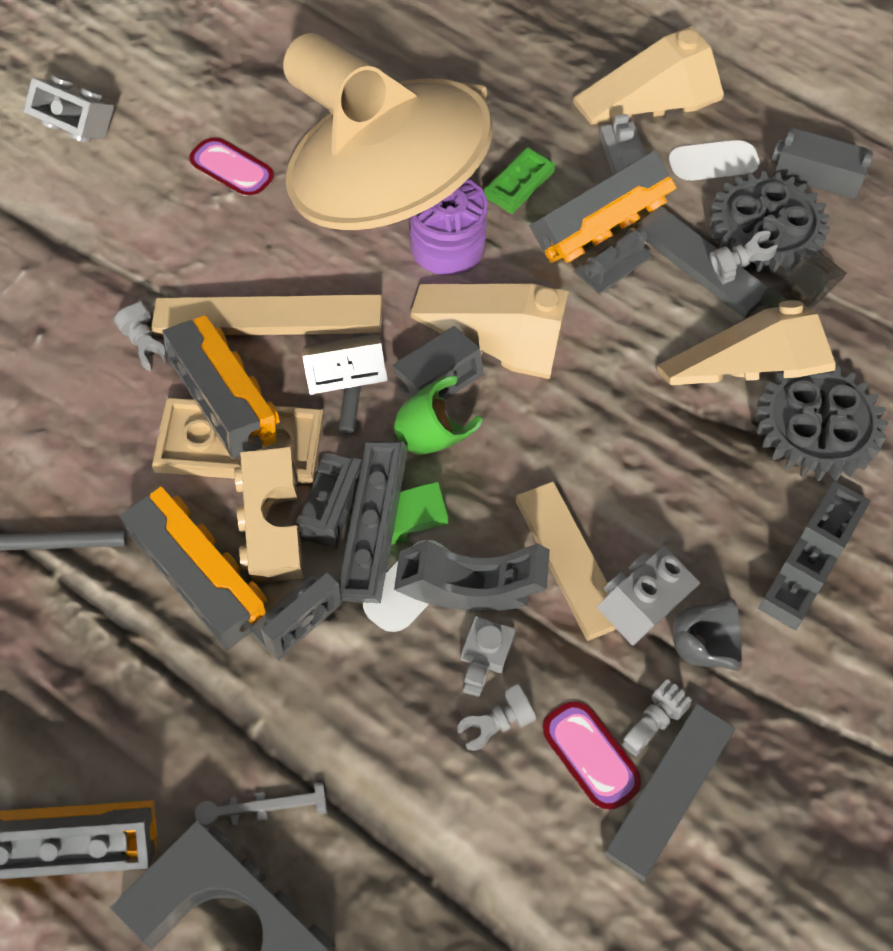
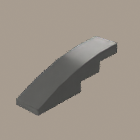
[758,481,871,630]

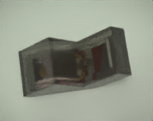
[760,251,847,309]

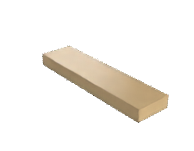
[516,482,617,641]

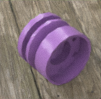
[410,179,488,275]

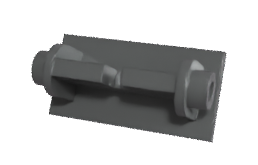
[574,228,653,295]

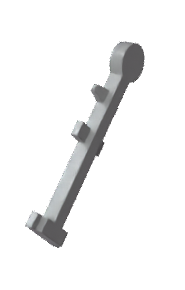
[194,782,327,827]

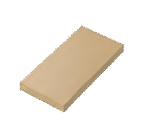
[152,397,324,485]

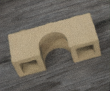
[234,447,304,584]

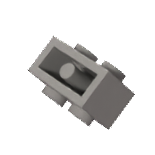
[23,75,114,143]
[596,546,700,646]

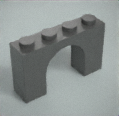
[110,821,334,951]

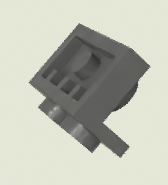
[250,572,341,660]

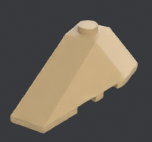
[573,26,724,125]
[411,284,569,379]
[657,300,835,385]

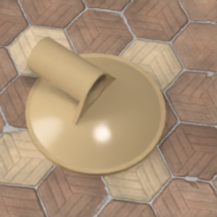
[283,33,493,230]

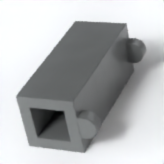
[772,127,873,199]

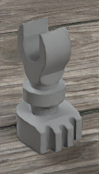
[710,231,778,285]
[114,301,167,371]
[622,679,691,757]
[457,684,537,751]

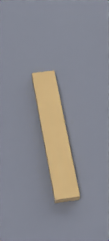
[151,295,383,337]

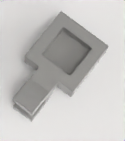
[461,616,516,698]

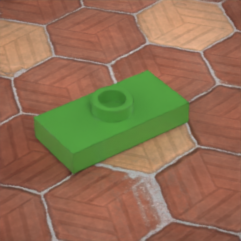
[484,147,555,214]

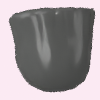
[673,599,743,671]

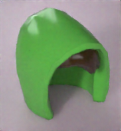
[393,376,483,455]

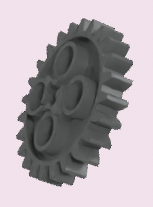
[709,171,830,274]
[755,366,888,481]

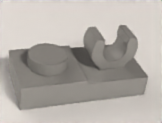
[599,114,646,175]

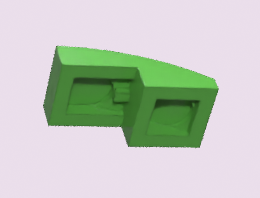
[391,482,448,545]

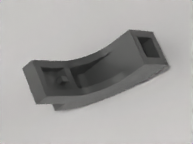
[394,540,550,611]

